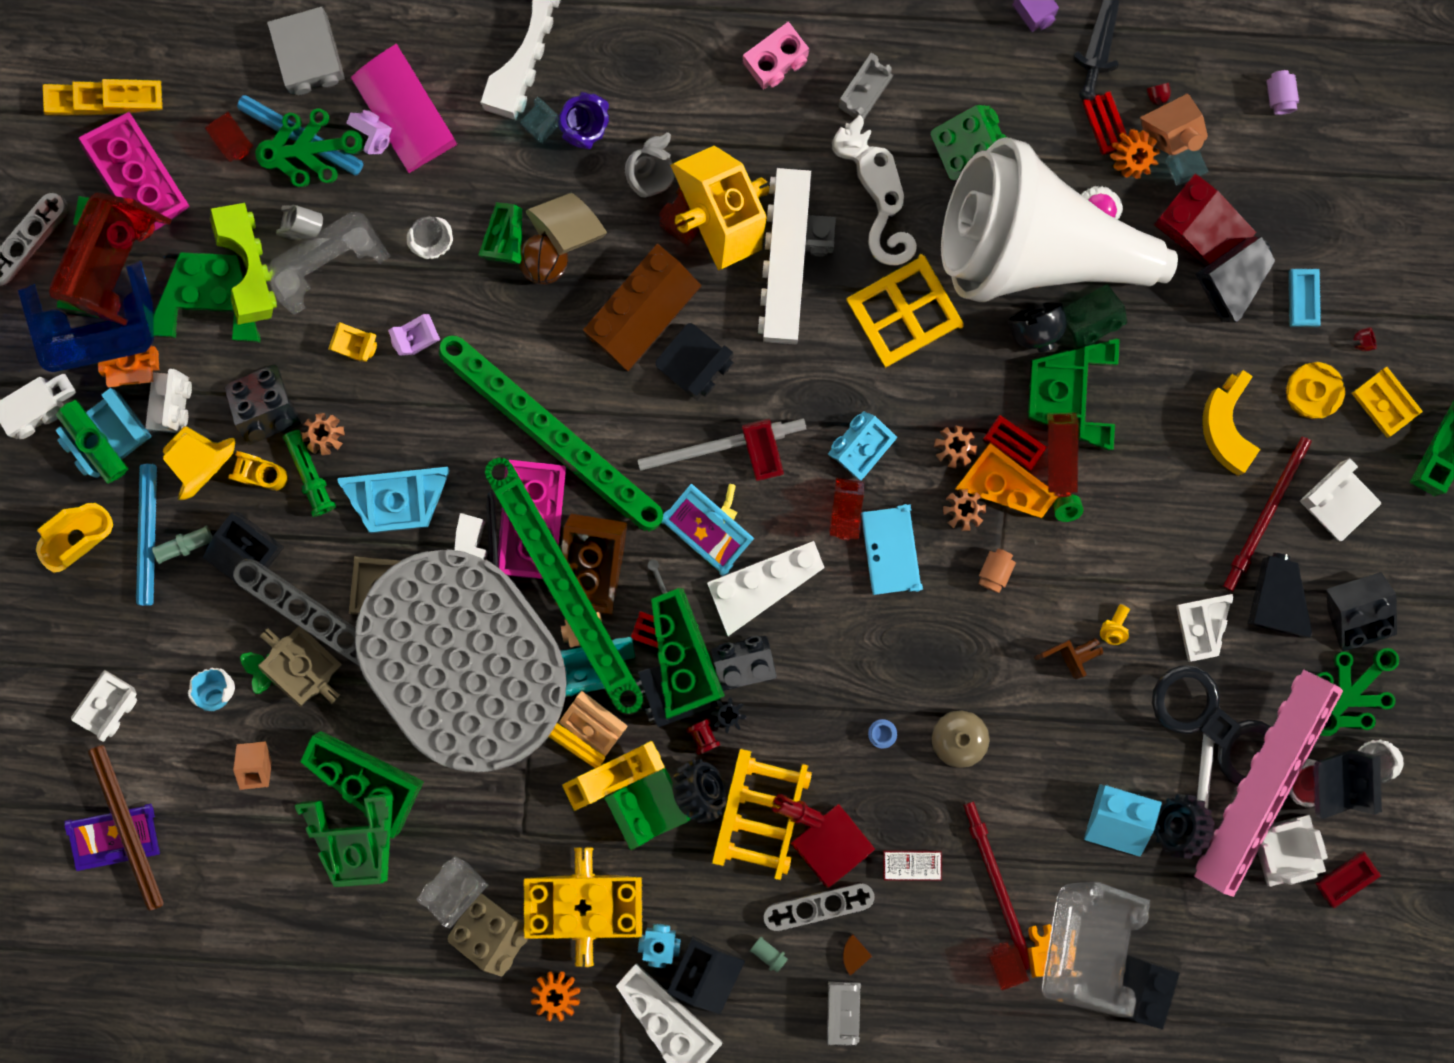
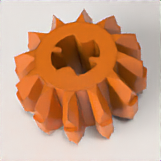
[1110,129,1161,179]
[531,971,580,1021]

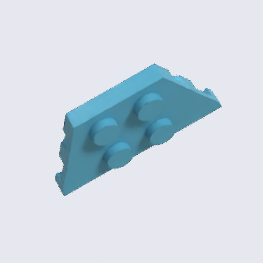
[338,467,449,533]

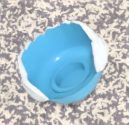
[188,668,235,711]

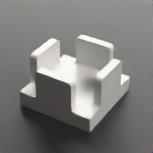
[1258,814,1328,886]

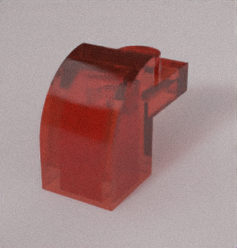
[829,478,864,540]

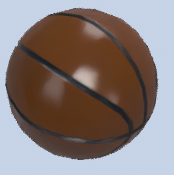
[518,234,568,285]

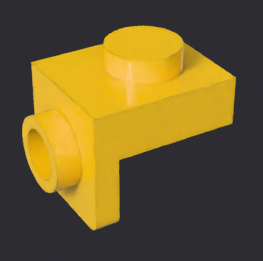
[328,323,377,362]

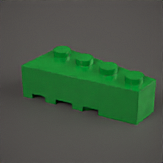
[651,588,725,719]
[300,731,424,839]

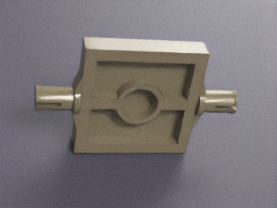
[258,626,342,707]

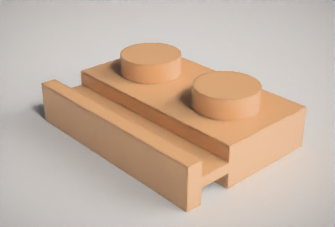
[559,691,628,756]

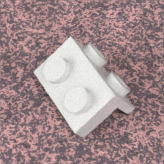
[71,670,137,742]

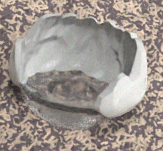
[407,216,453,259]
[1358,740,1404,784]

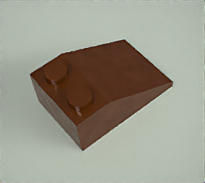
[556,513,627,614]

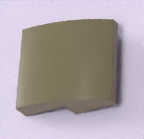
[526,193,607,255]

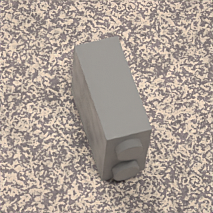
[267,7,345,95]

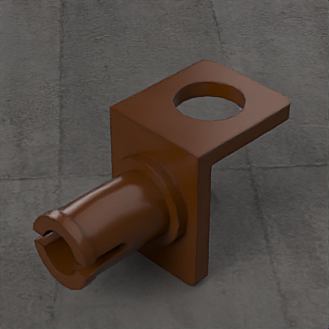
[1034,638,1103,680]

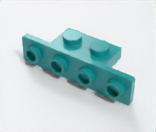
[560,637,635,697]

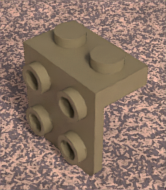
[448,893,528,977]

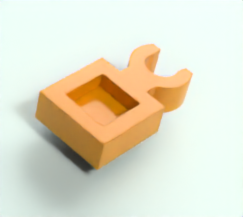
[1027,924,1063,978]

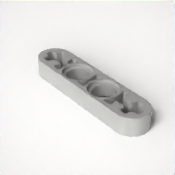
[0,193,68,286]
[764,883,874,931]

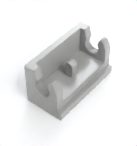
[838,53,893,120]
[827,981,861,1045]

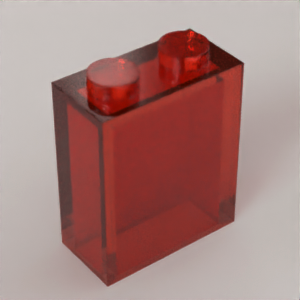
[1047,413,1078,497]

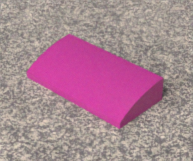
[351,44,457,173]
[79,112,189,239]
[497,460,566,579]

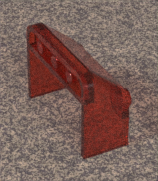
[49,192,172,326]

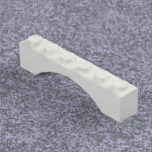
[481,0,560,120]

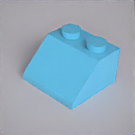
[1084,784,1162,857]

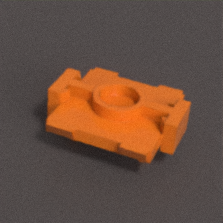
[98,335,159,388]

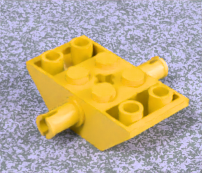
[670,145,769,271]
[524,847,642,967]

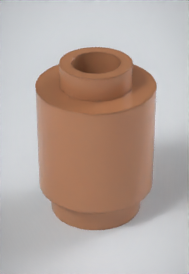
[978,548,1016,593]

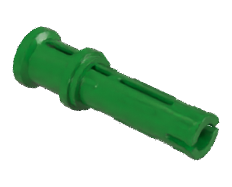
[283,430,336,517]

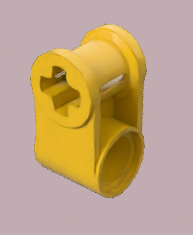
[228,451,288,491]

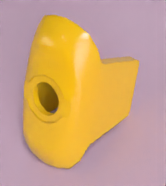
[163,426,235,500]
[36,503,113,572]

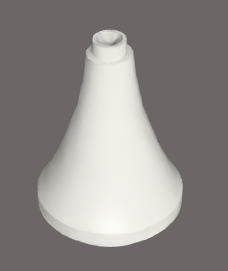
[941,138,1178,302]

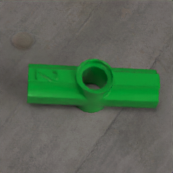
[55,400,128,484]

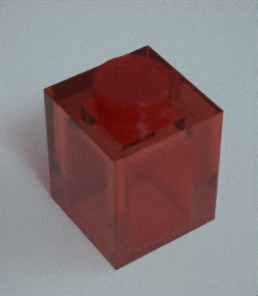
[205,112,253,162]
[987,942,1029,991]

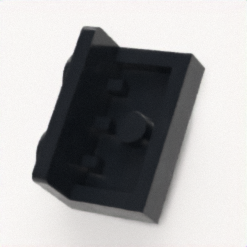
[711,636,777,691]

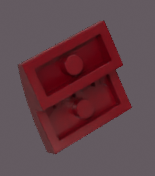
[791,804,875,888]

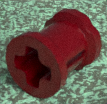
[686,718,721,755]

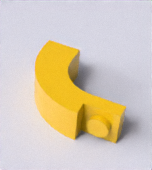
[1203,370,1260,476]
[562,741,665,811]

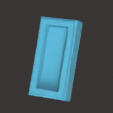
[1288,269,1321,327]

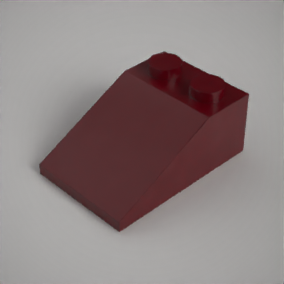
[1153,173,1256,266]

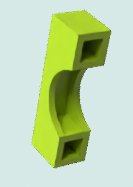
[210,203,277,325]

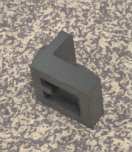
[805,215,836,256]

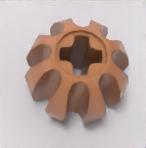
[302,413,345,456]
[934,425,977,468]
[943,489,986,531]

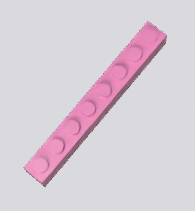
[1194,670,1343,897]

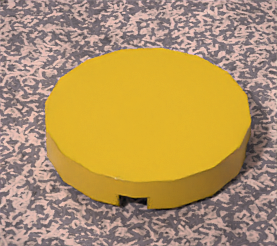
[1286,362,1345,419]

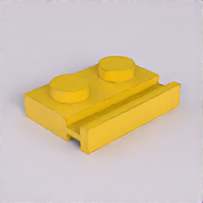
[1352,367,1423,438]

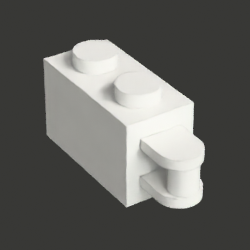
[0,374,76,439]

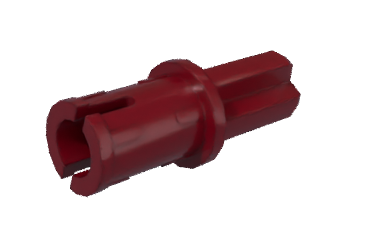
[772,794,824,829]

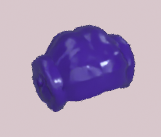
[558,92,609,150]

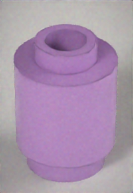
[1266,70,1299,115]

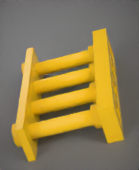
[712,748,812,880]

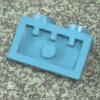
[828,411,897,481]

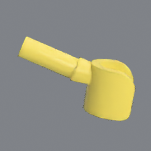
[721,484,737,523]

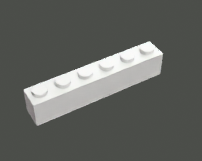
[758,168,811,344]

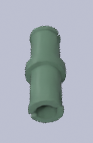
[152,525,213,564]

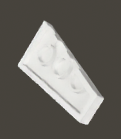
[707,541,824,636]
[616,963,723,1063]

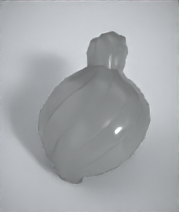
[625,132,675,198]

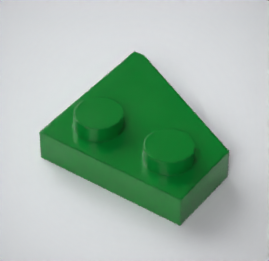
[478,202,522,264]

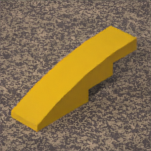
[43,79,162,115]

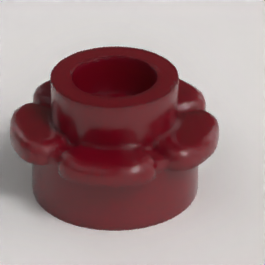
[106,221,135,249]

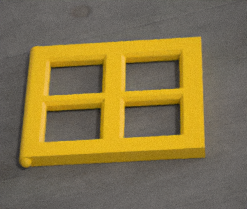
[846,254,964,368]

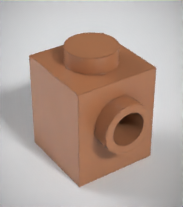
[233,742,272,790]

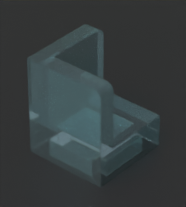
[520,96,559,144]
[1165,145,1208,186]

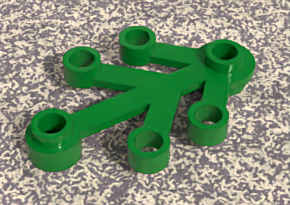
[256,108,365,187]
[1316,648,1399,736]

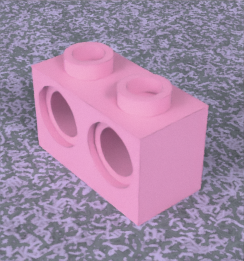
[743,22,809,89]

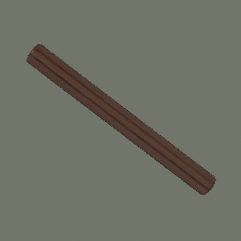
[88,745,164,911]

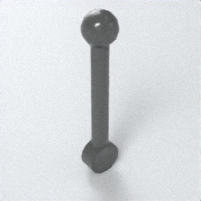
[647,559,667,594]

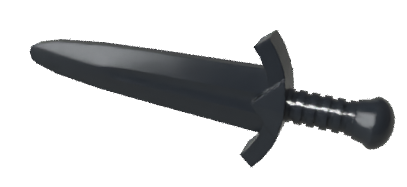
[1073,0,1119,101]

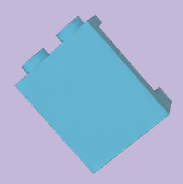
[56,388,152,478]

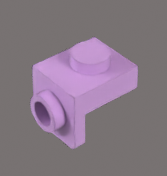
[347,110,392,154]
[388,314,440,355]

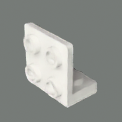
[145,369,192,433]
[1300,459,1381,541]

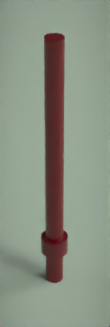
[1222,437,1312,592]
[963,801,1031,970]

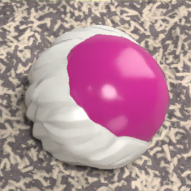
[1081,186,1123,220]

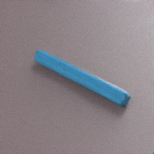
[237,95,364,175]
[136,464,157,606]

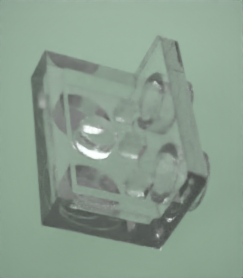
[416,856,489,929]

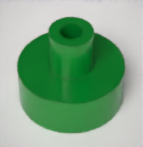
[1053,492,1084,522]

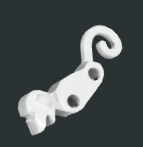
[832,115,916,265]

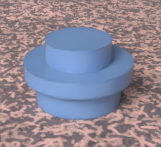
[868,719,897,748]

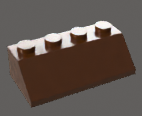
[583,243,702,372]

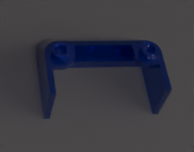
[18,261,154,372]

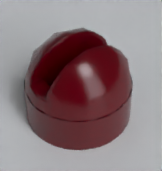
[1147,83,1171,106]
[1353,327,1377,352]

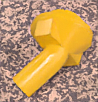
[1100,604,1130,645]

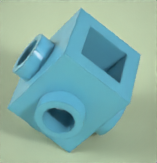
[638,924,681,968]

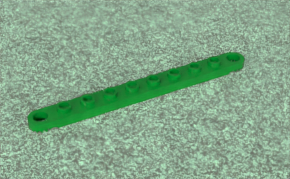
[438,336,663,532]
[485,457,643,714]

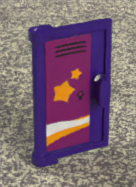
[65,803,160,871]

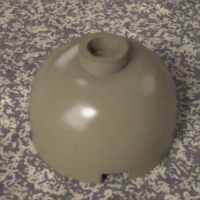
[931,710,990,768]

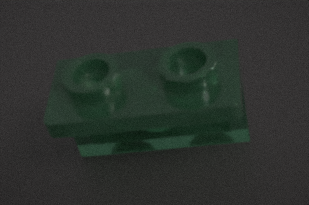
[1063,284,1127,349]

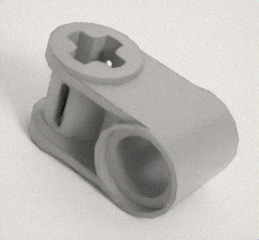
[276,205,323,240]

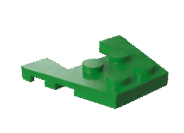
[147,252,260,343]
[1028,339,1120,451]
[295,793,393,887]

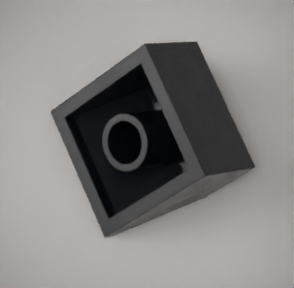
[1101,951,1180,1030]

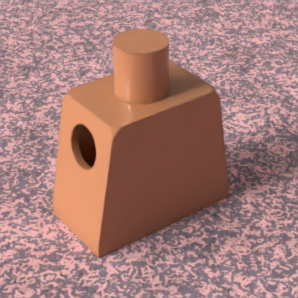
[1140,94,1208,155]

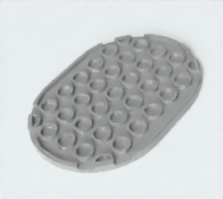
[355,550,566,772]

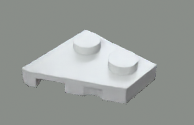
[1176,594,1233,662]

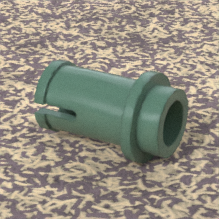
[750,937,788,973]

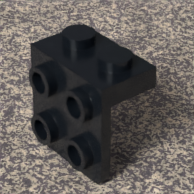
[655,323,734,401]
[225,365,301,446]
[635,665,711,727]
[1313,750,1382,819]

